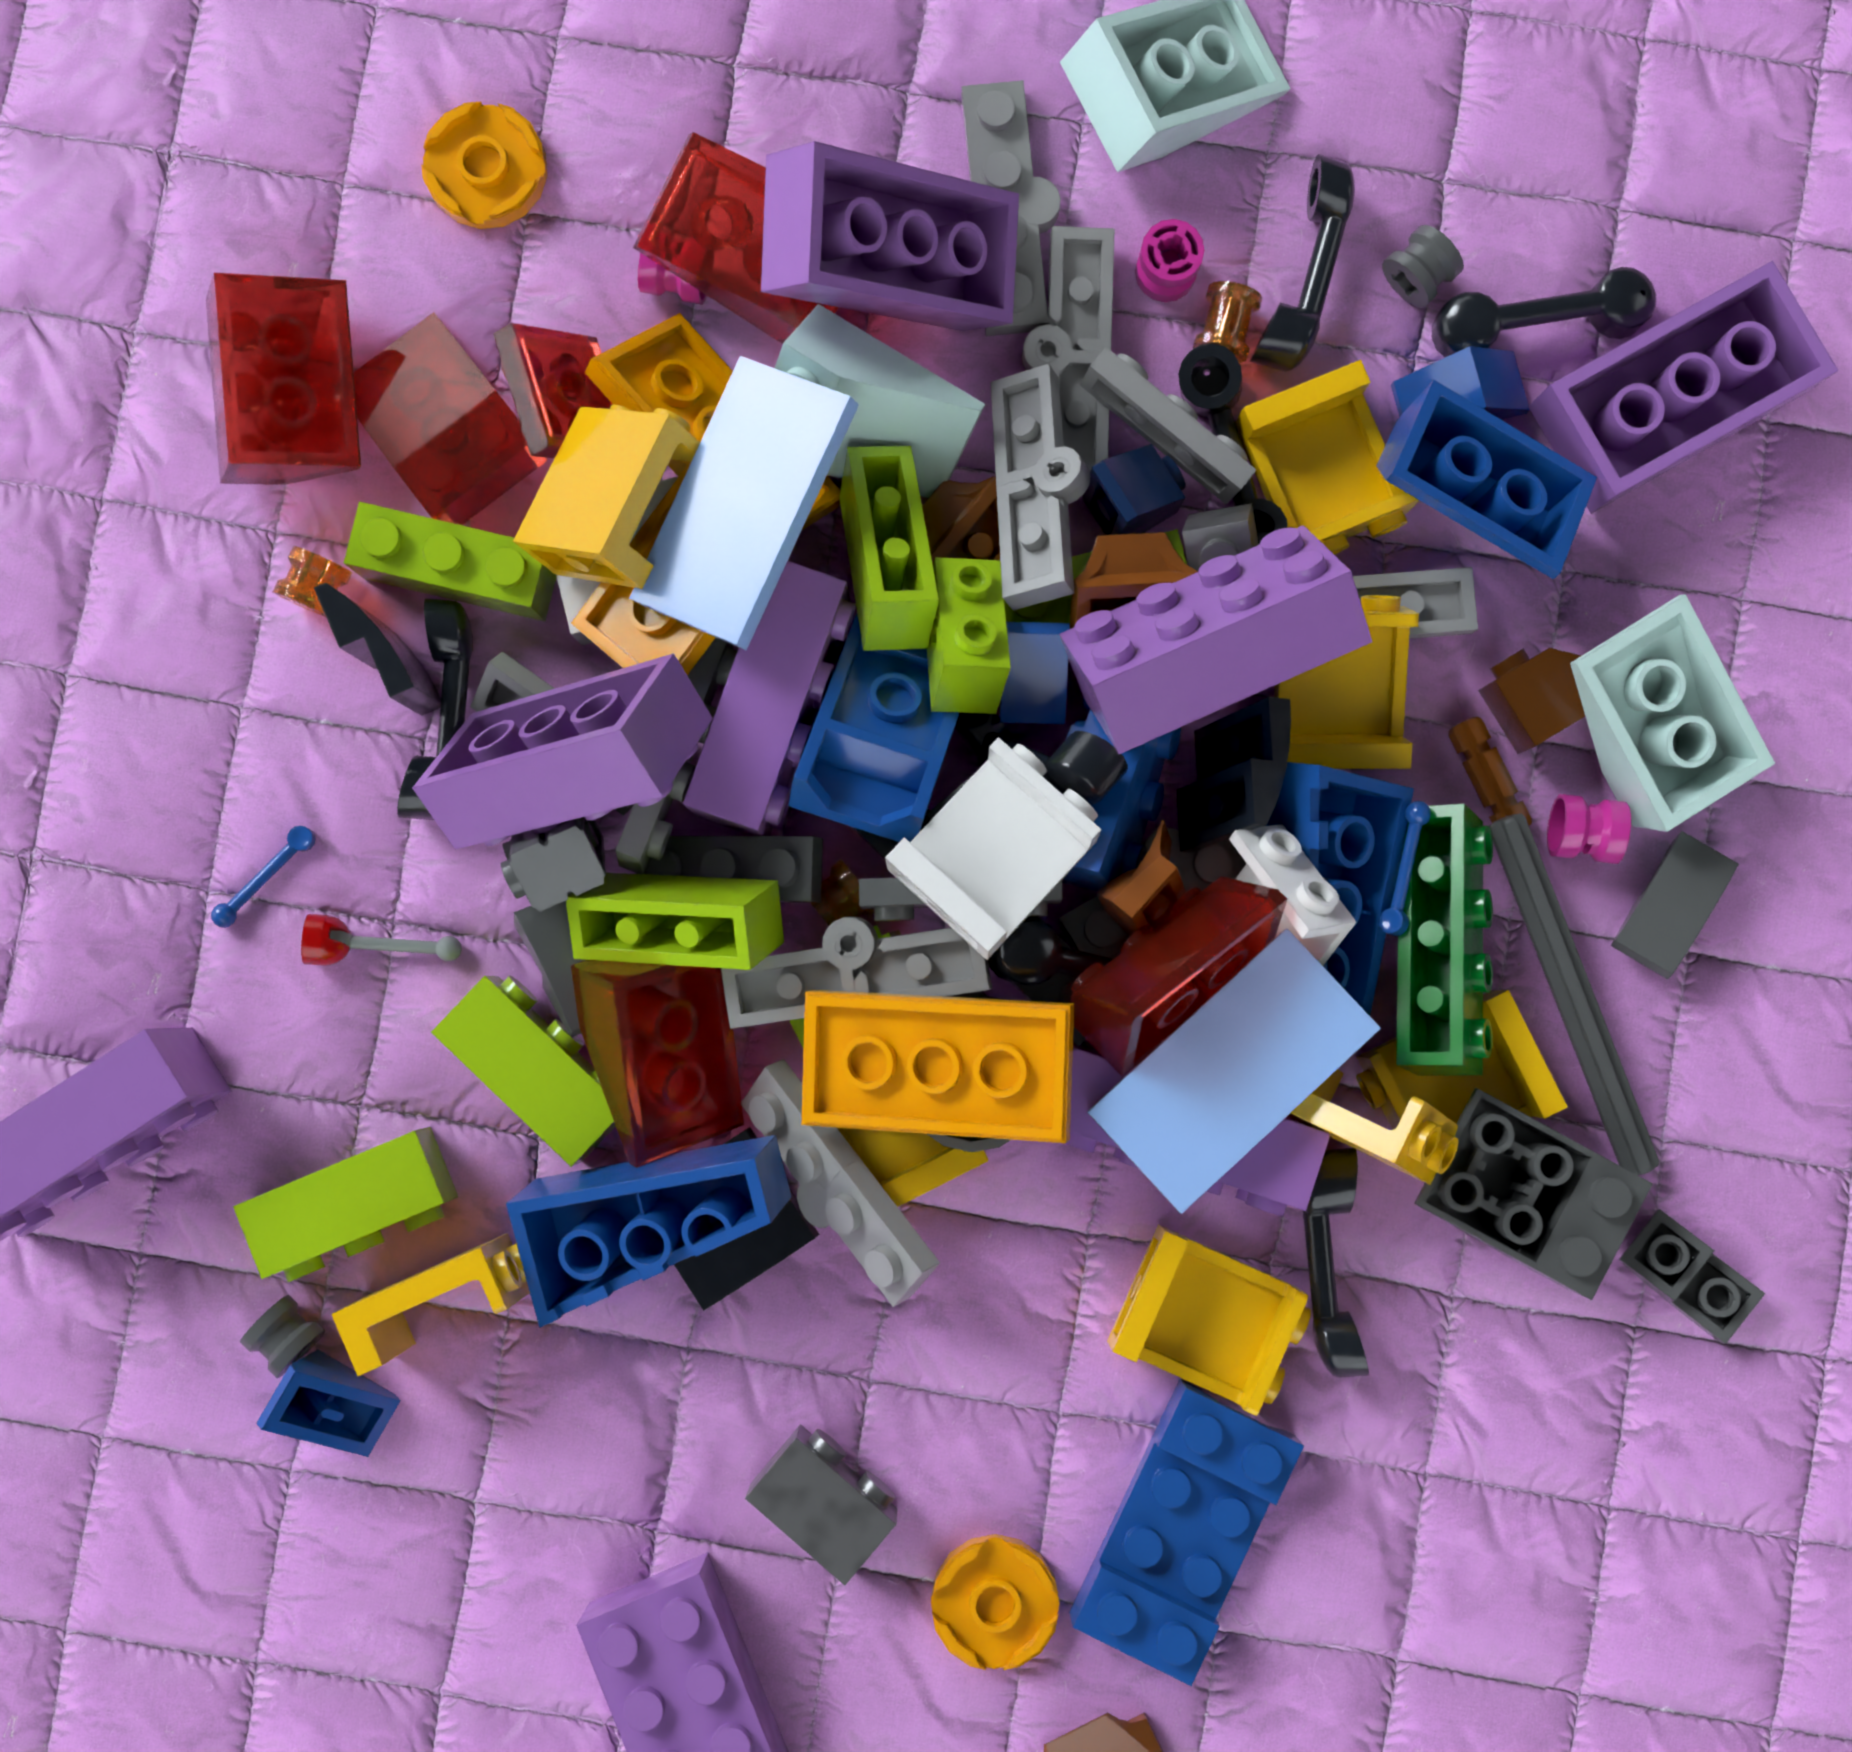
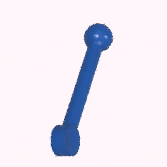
[1379,801,1431,936]
[211,826,316,928]

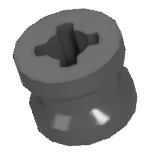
[1382,225,1464,308]
[240,1294,325,1379]

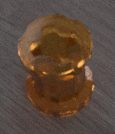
[1192,281,1263,363]

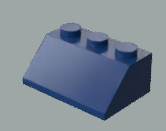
[1376,379,1597,579]

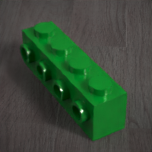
[1396,803,1493,1076]

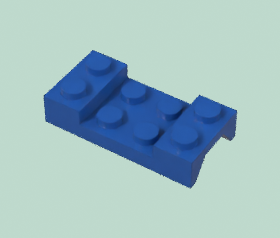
[788,614,960,842]
[1069,1379,1304,1686]

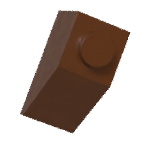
[1478,648,1585,754]

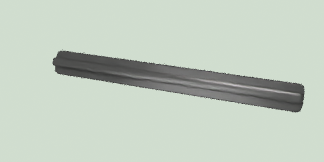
[1489,814,1659,1175]

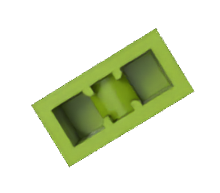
[927,557,1011,714]

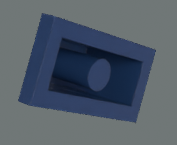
[1082,444,1186,535]

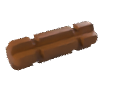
[1448,717,1532,826]

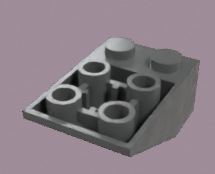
[1414,1088,1653,1300]

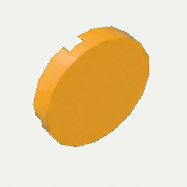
[421,101,548,229]
[931,1534,1060,1670]

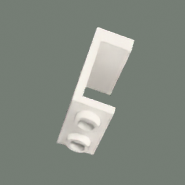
[885,737,1101,960]
[1163,824,1356,1000]

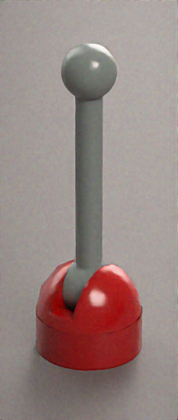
[301,914,462,966]

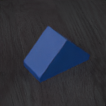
[1391,346,1530,420]
[999,622,1070,724]
[256,1349,401,1457]

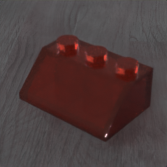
[206,272,361,485]
[1071,876,1288,1076]

